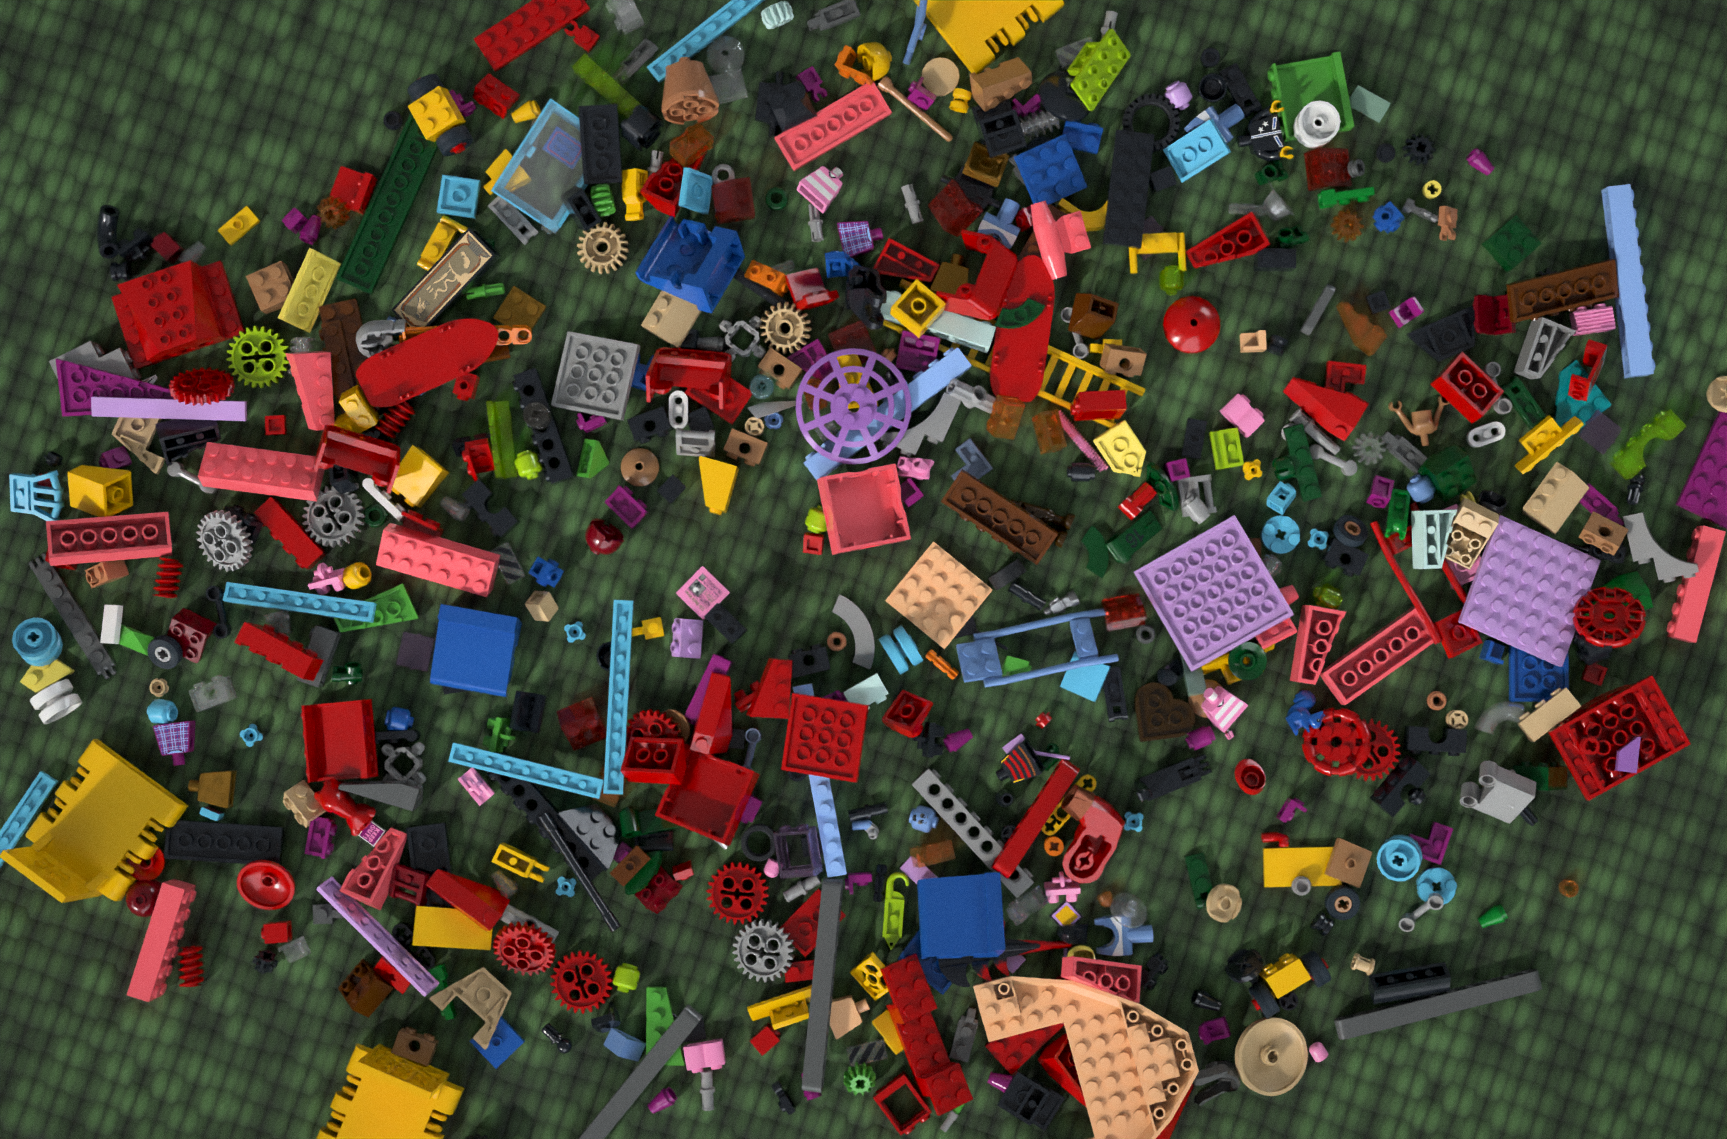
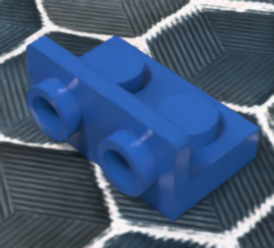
[1062,120,1103,154]

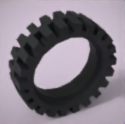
[1122,94,1180,153]

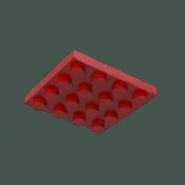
[781,693,869,783]

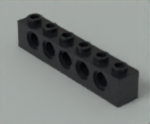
[512,368,575,485]

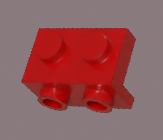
[473,73,520,119]
[462,438,497,481]

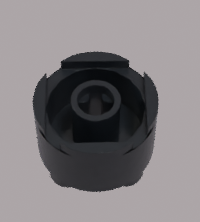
[620,104,664,151]
[1572,626,1612,665]

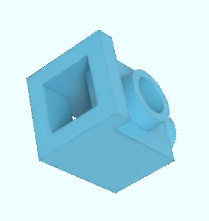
[1267,481,1296,516]

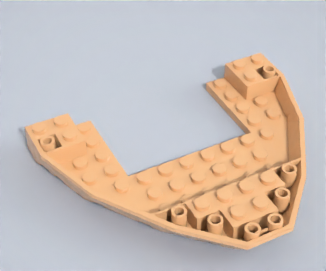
[973,976,1199,1139]

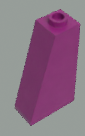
[684,654,733,725]

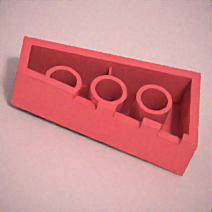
[285,351,335,431]
[1290,605,1346,685]
[1061,956,1142,1003]

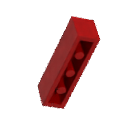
[254,497,327,569]

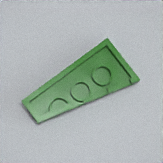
[334,584,420,633]
[646,986,685,1066]

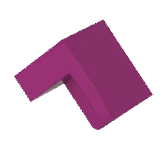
[1164,458,1190,482]
[900,477,924,508]

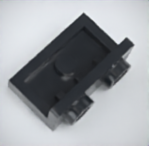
[224,504,264,544]
[509,690,546,733]

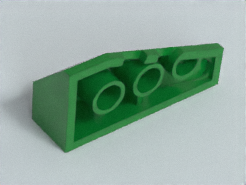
[1583,571,1654,619]

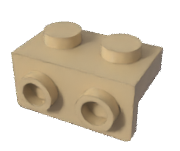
[283,780,326,828]

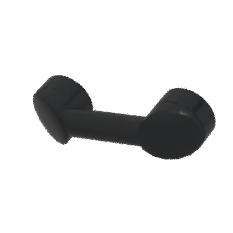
[206,586,232,639]

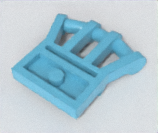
[9,470,64,521]

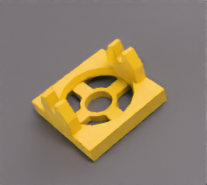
[850,951,888,1001]

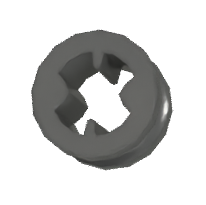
[1347,159,1365,178]

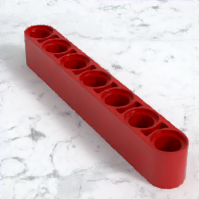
[991,759,1080,879]

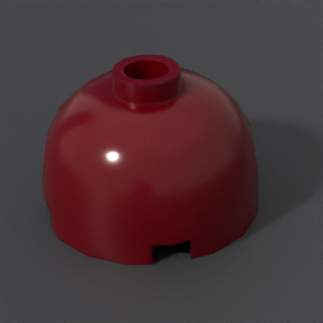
[585,518,624,555]
[125,879,162,917]

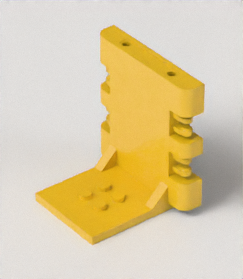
[913,0,1064,75]
[0,739,188,903]
[316,1043,465,1139]

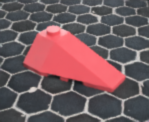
[339,828,407,910]

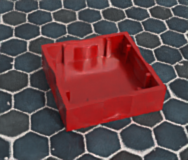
[655,744,760,846]

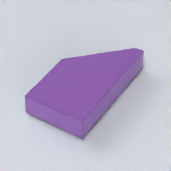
[1615,737,1641,773]

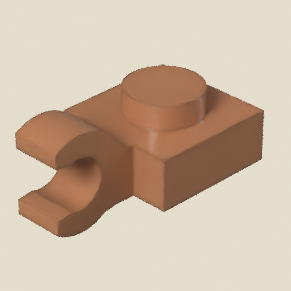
[1438,206,1458,241]

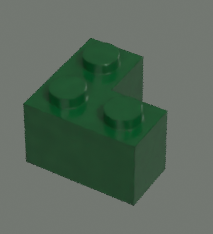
[1513,761,1567,791]

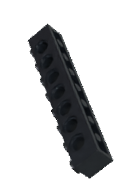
[487,752,604,881]

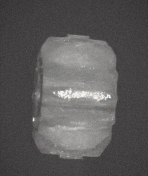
[1352,432,1386,465]

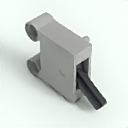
[1460,761,1538,826]

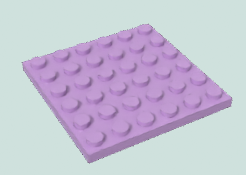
[1134,515,1294,672]
[1458,515,1601,667]

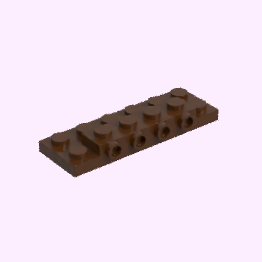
[1506,259,1619,323]
[319,298,382,414]
[941,469,1059,565]

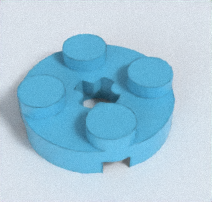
[1260,515,1300,554]
[1416,867,1457,905]

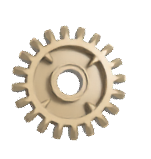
[577,222,629,274]
[760,302,812,354]

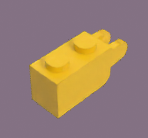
[491,842,550,882]

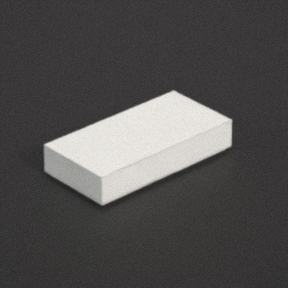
[100,605,123,644]

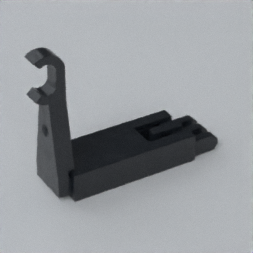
[1134,754,1212,801]

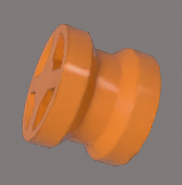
[1043,836,1064,856]

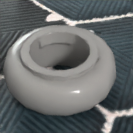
[712,164,735,188]

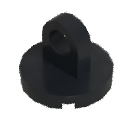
[1225,948,1264,986]

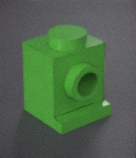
[1002,655,1032,675]

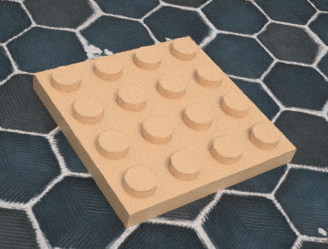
[885,541,993,649]

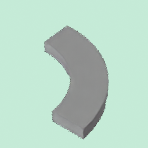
[832,594,875,669]

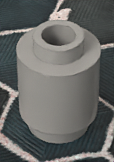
[1182,495,1211,524]

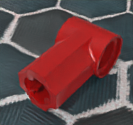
[1118,482,1157,520]

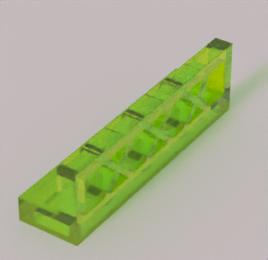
[486,401,518,479]

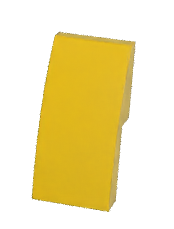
[872,1010,904,1055]

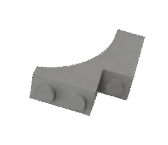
[49,341,142,380]
[880,392,961,458]
[1623,512,1699,583]

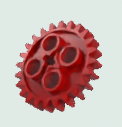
[169,367,235,406]
[626,709,683,750]
[1336,719,1401,781]
[706,861,769,925]
[493,921,556,976]
[550,950,613,1014]

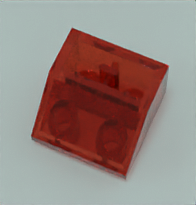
[711,177,755,224]
[557,697,607,751]

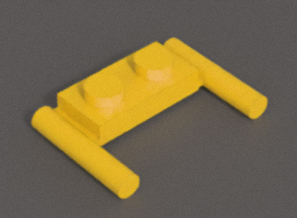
[417,215,468,271]
[1129,232,1187,274]

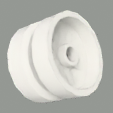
[1293,100,1341,148]
[30,679,82,724]

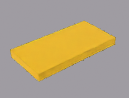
[1263,847,1342,887]
[412,906,493,950]

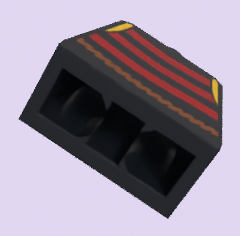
[996,738,1045,784]

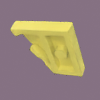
[20,659,75,693]

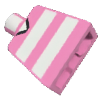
[796,166,843,214]
[1201,686,1248,733]

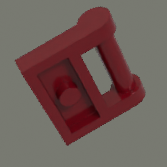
[389,863,430,906]

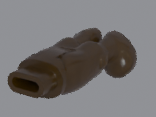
[1011,499,1076,548]

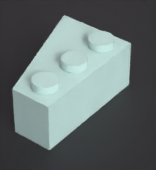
[1411,509,1458,569]

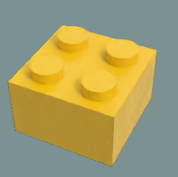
[890,279,946,338]

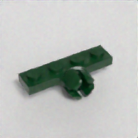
[1272,423,1322,502]

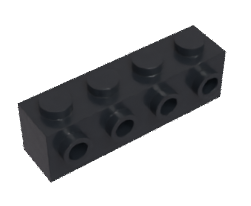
[1368,962,1451,1004]

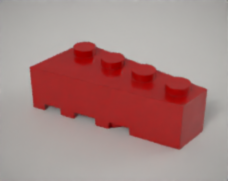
[234,622,324,681]

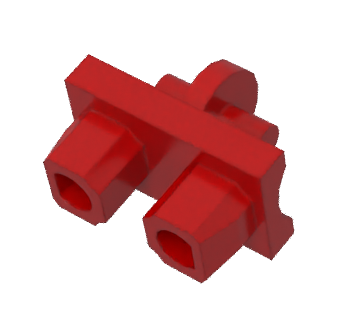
[734,680,760,713]

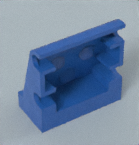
[636,216,745,313]
[430,604,522,697]
[917,872,1005,959]

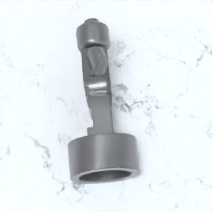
[1401,198,1438,223]
[1043,590,1080,615]

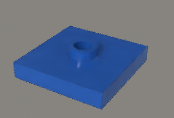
[470,1016,525,1069]

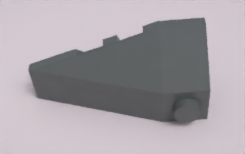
[338,779,423,811]

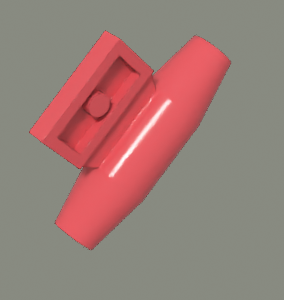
[1031,201,1091,280]
[1255,585,1299,649]

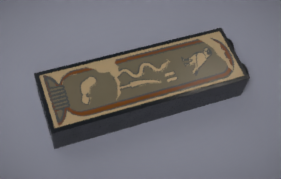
[392,228,501,327]

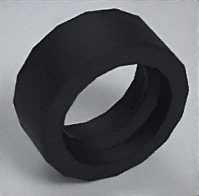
[988,559,1026,591]
[741,824,778,861]

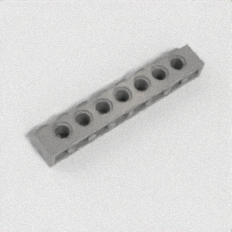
[911,768,1034,898]

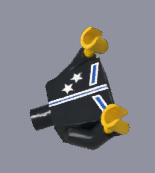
[1237,100,1294,162]

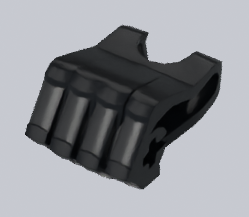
[845,265,887,329]

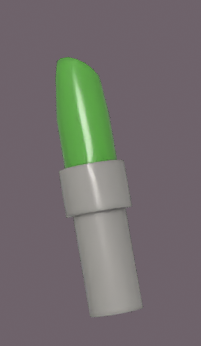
[940,1104,965,1132]

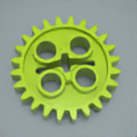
[227,326,290,388]

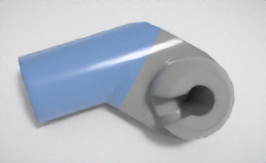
[852,820,879,839]

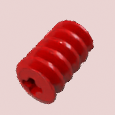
[375,401,415,438]
[153,557,184,598]
[177,945,204,987]

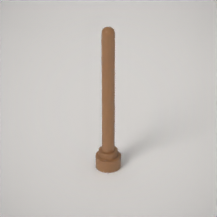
[877,75,953,142]

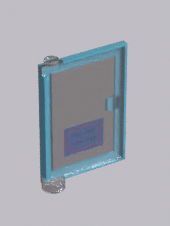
[490,98,588,235]

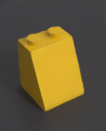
[392,445,450,508]
[699,456,739,515]
[68,465,133,517]

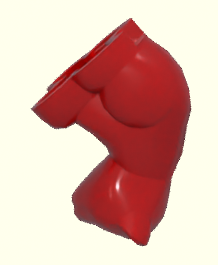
[314,778,376,836]

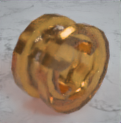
[1559,879,1579,897]

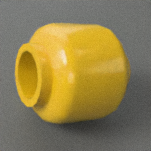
[343,562,372,589]

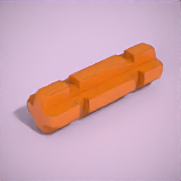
[925,649,959,679]

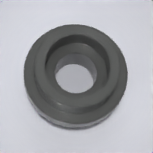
[1136,625,1155,644]

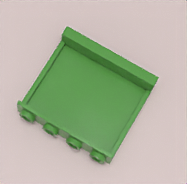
[1267,52,1354,142]

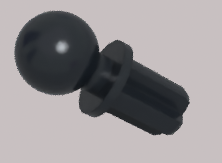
[1626,472,1646,505]
[541,1023,572,1054]

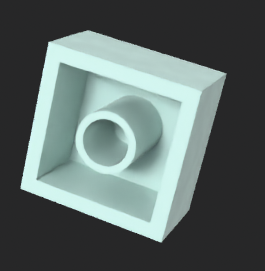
[843,673,889,709]

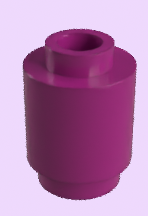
[1185,726,1216,750]

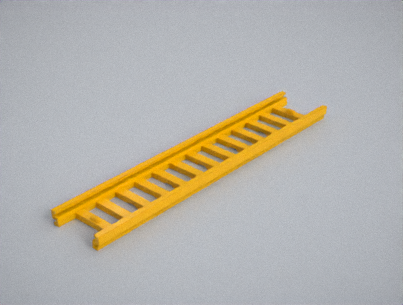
[883,279,1146,428]

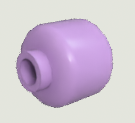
[1164,80,1192,111]

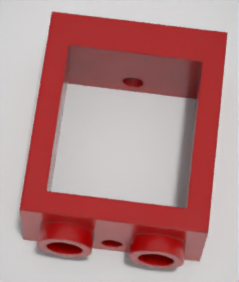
[1070,390,1127,421]
[873,1071,932,1135]

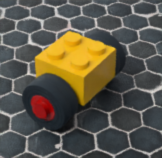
[407,74,473,156]
[1248,950,1332,1019]

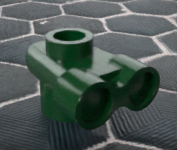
[1255,159,1288,186]
[1275,224,1309,249]
[332,662,363,685]

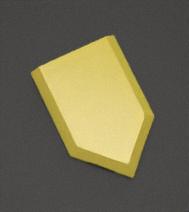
[1093,420,1146,477]

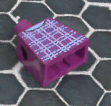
[837,221,883,259]
[153,720,195,766]

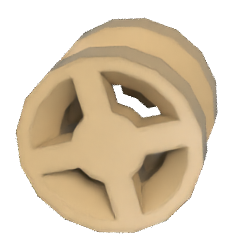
[745,417,765,437]
[1445,710,1468,729]

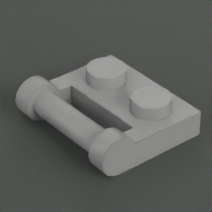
[676,428,715,457]
[1177,474,1217,517]

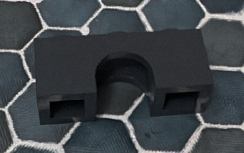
[462,479,520,538]
[1404,726,1467,756]
[1370,755,1430,817]

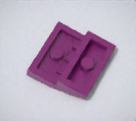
[895,330,940,373]

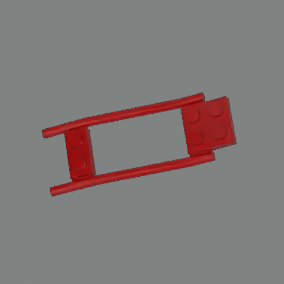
[1370,502,1483,658]

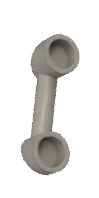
[1061,307,1090,359]
[1483,362,1512,414]
[1309,444,1357,476]
[167,461,218,494]
[1399,893,1444,932]

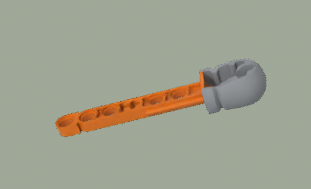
[356,319,532,358]

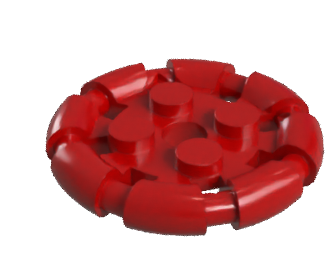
[1572,587,1646,648]
[1302,708,1372,777]

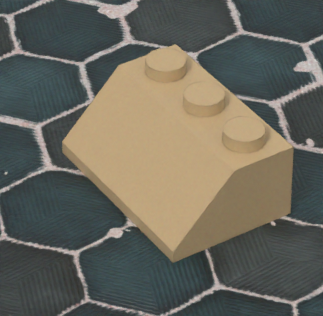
[641,291,701,348]
[1522,462,1589,534]
[1517,687,1581,742]

